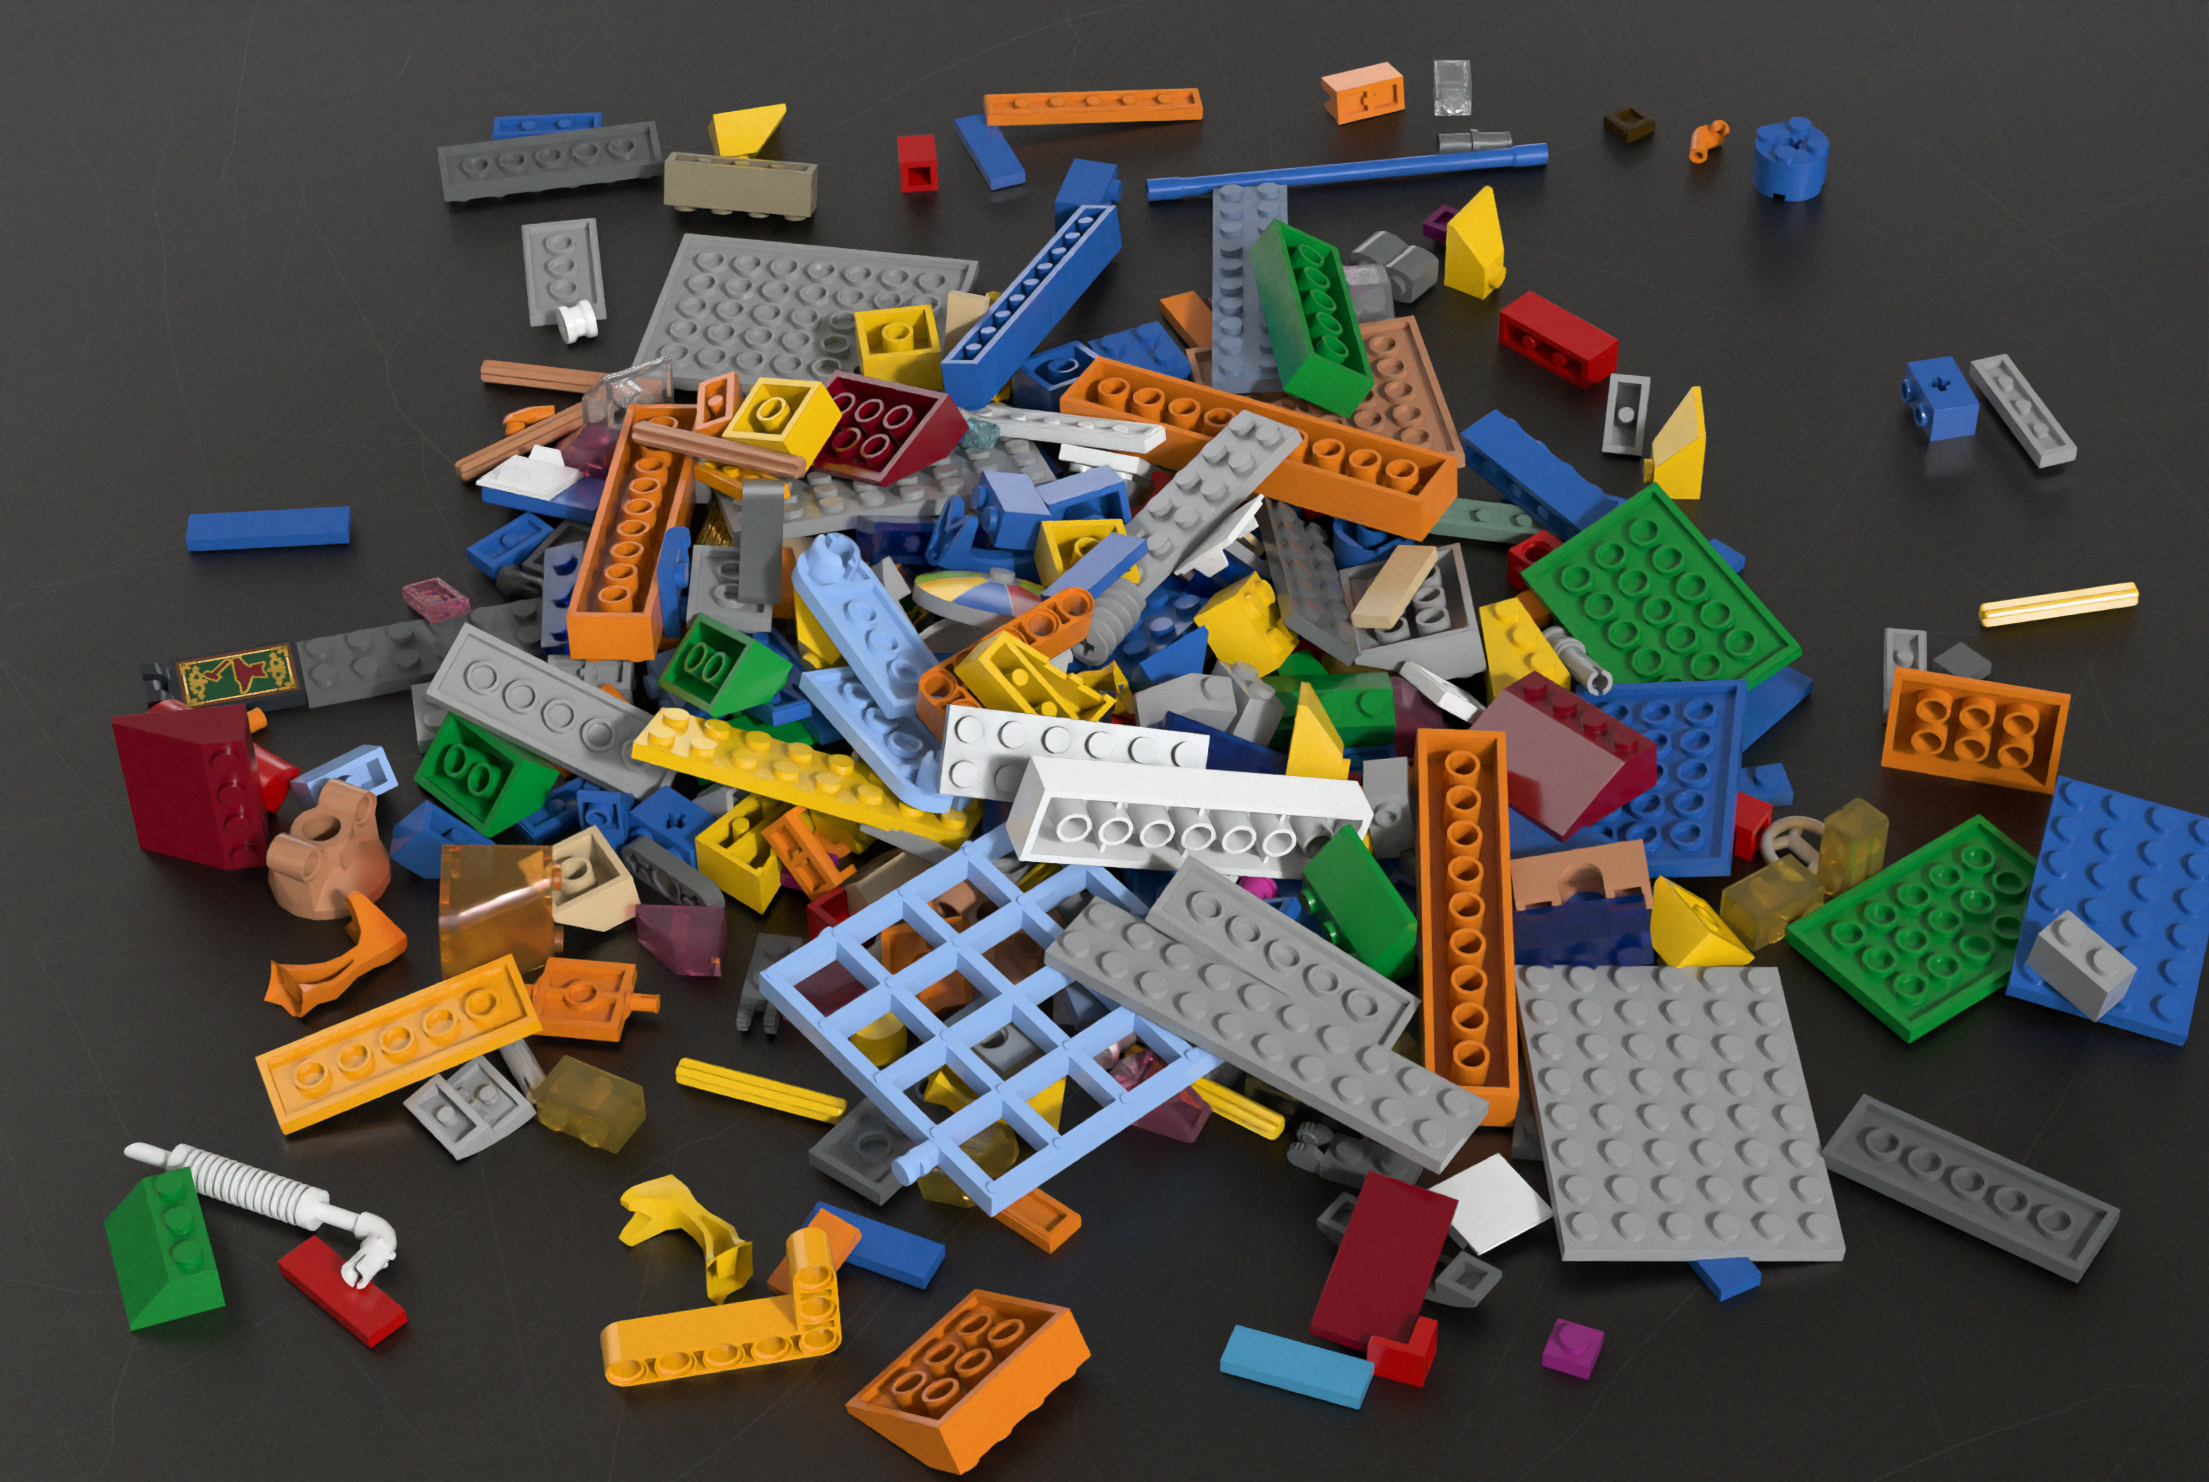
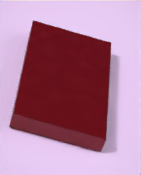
[1309,1170,1459,1353]

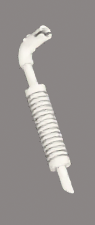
[124,1142,397,1289]

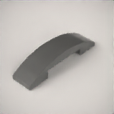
[738,478,785,605]
[1317,1191,1502,1307]

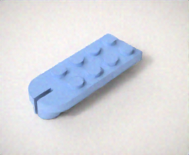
[791,532,942,719]
[798,666,973,813]

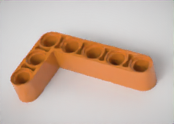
[915,587,1095,744]

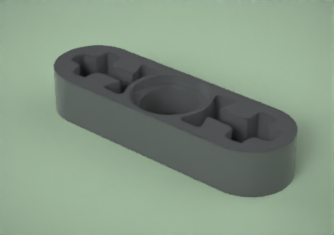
[621,835,725,921]

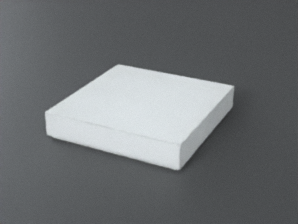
[1399,660,1487,725]

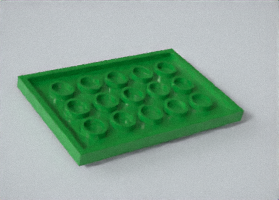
[1520,481,1803,692]
[1784,814,2037,1044]

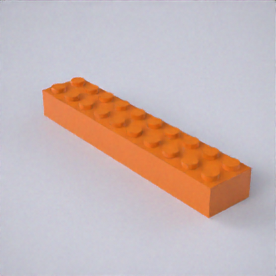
[1059,356,1457,542]
[566,404,697,662]
[1413,728,1519,1127]

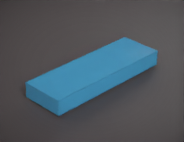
[1220,1325,1374,1410]

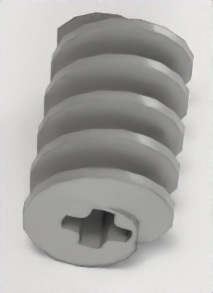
[1071,577,1147,666]

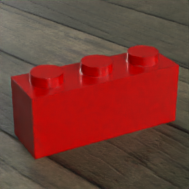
[1498,291,1619,391]

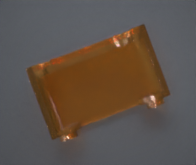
[439,845,564,981]

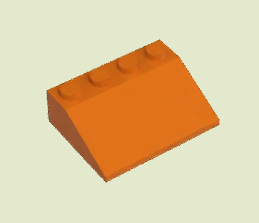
[1881,666,2071,795]
[845,1289,1091,1475]

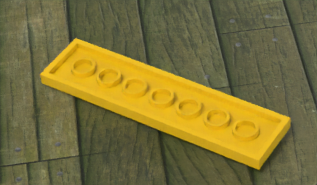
[631,707,983,851]

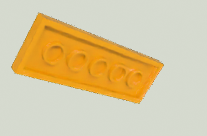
[255,953,543,1136]

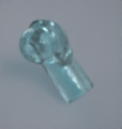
[966,417,1001,451]

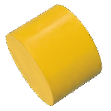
[850,1011,908,1066]

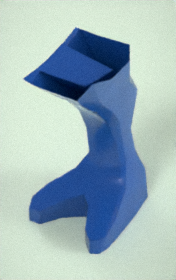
[924,494,1042,586]

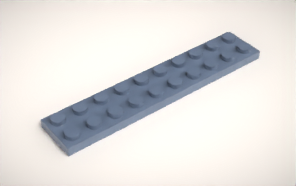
[1212,182,1288,394]

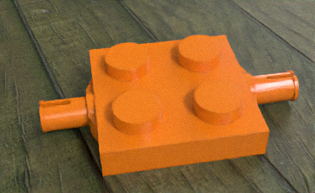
[881,901,973,1044]
[524,957,660,1042]

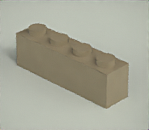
[664,152,818,221]

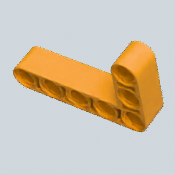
[600,1228,842,1386]

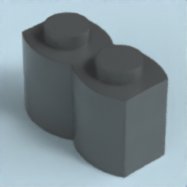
[1349,231,1439,303]

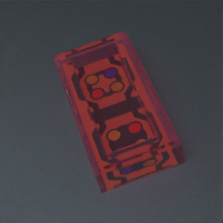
[402,577,471,623]

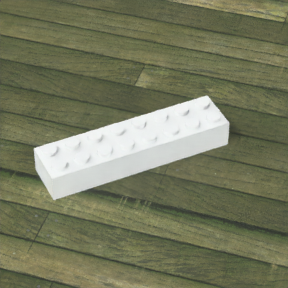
[1005,756,1374,880]

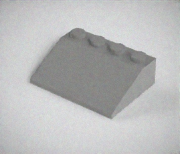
[1339,543,1488,680]

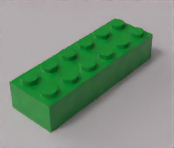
[1249,218,1375,419]

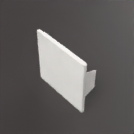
[476,445,584,501]
[1174,494,1264,578]
[1428,1153,1554,1256]

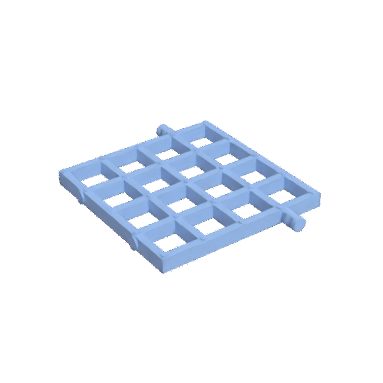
[759,821,1225,1217]

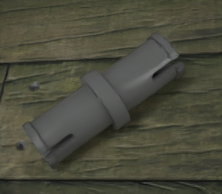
[1435,129,1512,154]

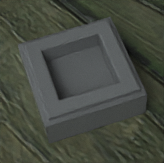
[1931,642,1992,680]

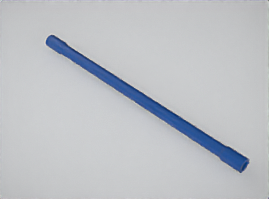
[1146,143,1548,201]

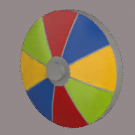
[912,568,1074,636]

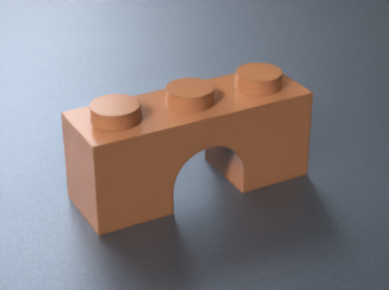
[1510,839,1654,929]

